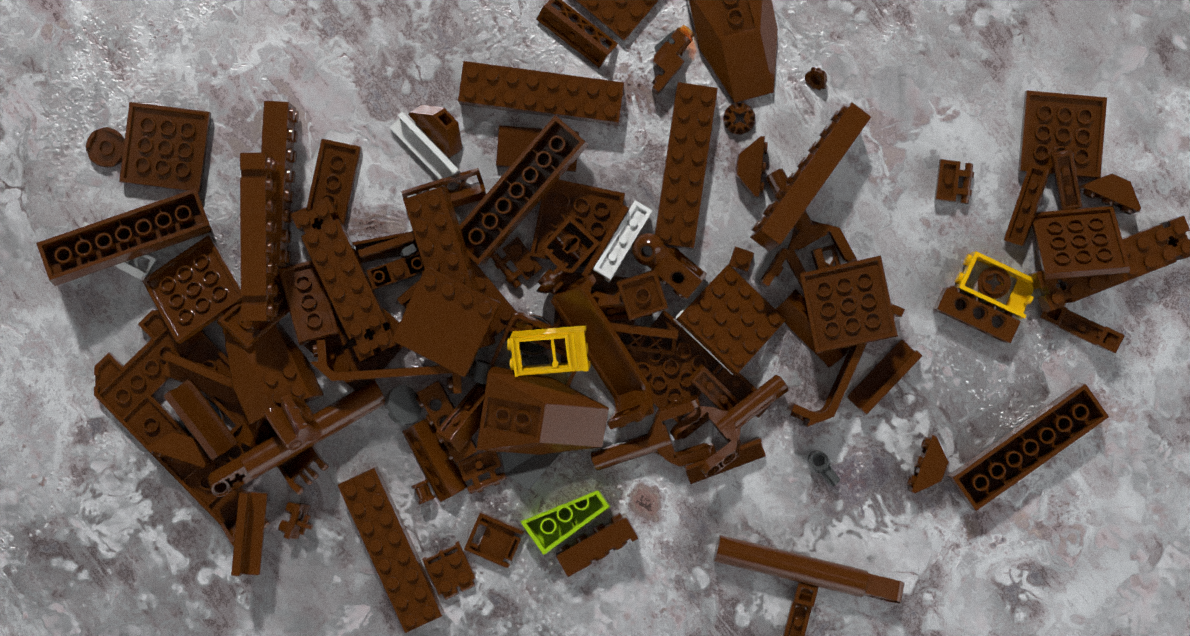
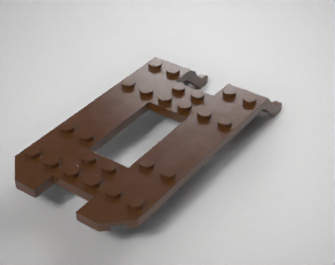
[94,310,329,546]

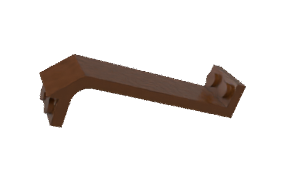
[550,274,654,429]
[787,303,905,427]
[310,340,462,394]

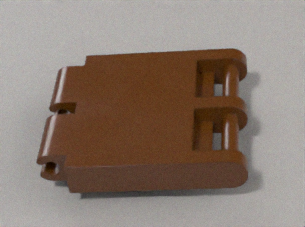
[422,541,476,600]

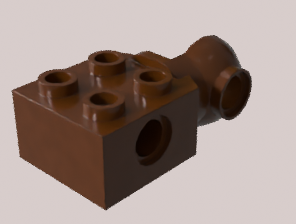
[537,216,600,296]
[632,233,707,299]

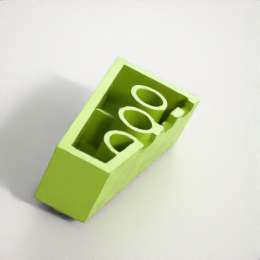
[520,490,611,555]

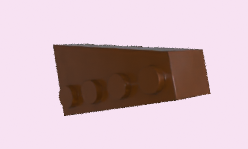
[556,513,639,577]

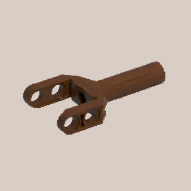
[765,168,857,289]
[670,375,789,478]
[590,396,716,471]

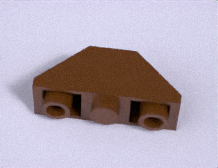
[408,105,463,159]
[735,136,768,199]
[1079,174,1141,215]
[366,252,425,290]
[146,431,210,470]
[907,434,949,493]

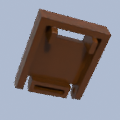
[464,512,524,568]

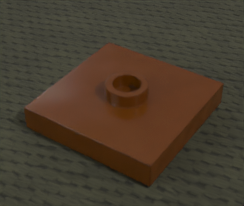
[759,248,790,288]
[617,269,669,321]

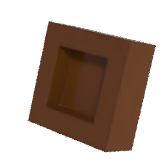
[729,246,754,272]

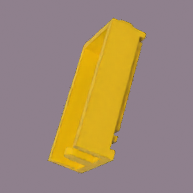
[954,251,1034,319]
[507,325,591,377]

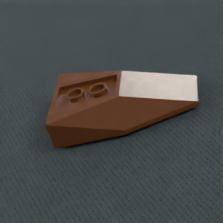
[687,0,778,103]
[476,366,609,455]

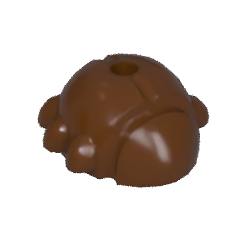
[805,67,827,91]

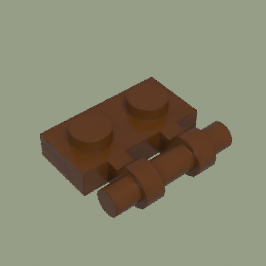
[934,159,974,204]
[491,236,543,289]
[457,451,507,494]

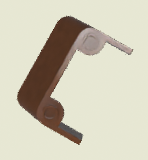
[490,312,577,387]

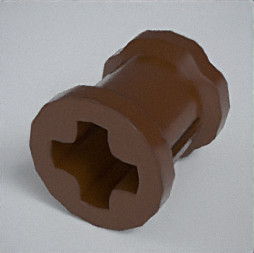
[411,479,435,505]

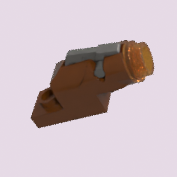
[652,25,695,95]

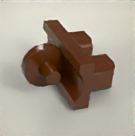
[278,502,314,539]

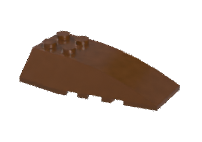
[221,316,324,425]

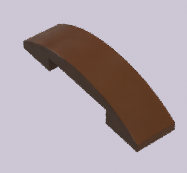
[1040,306,1125,354]
[783,582,818,636]

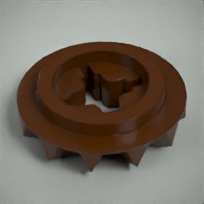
[723,103,755,135]
[978,267,1011,299]

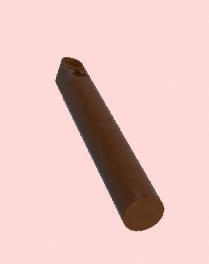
[208,380,385,497]
[713,535,905,604]

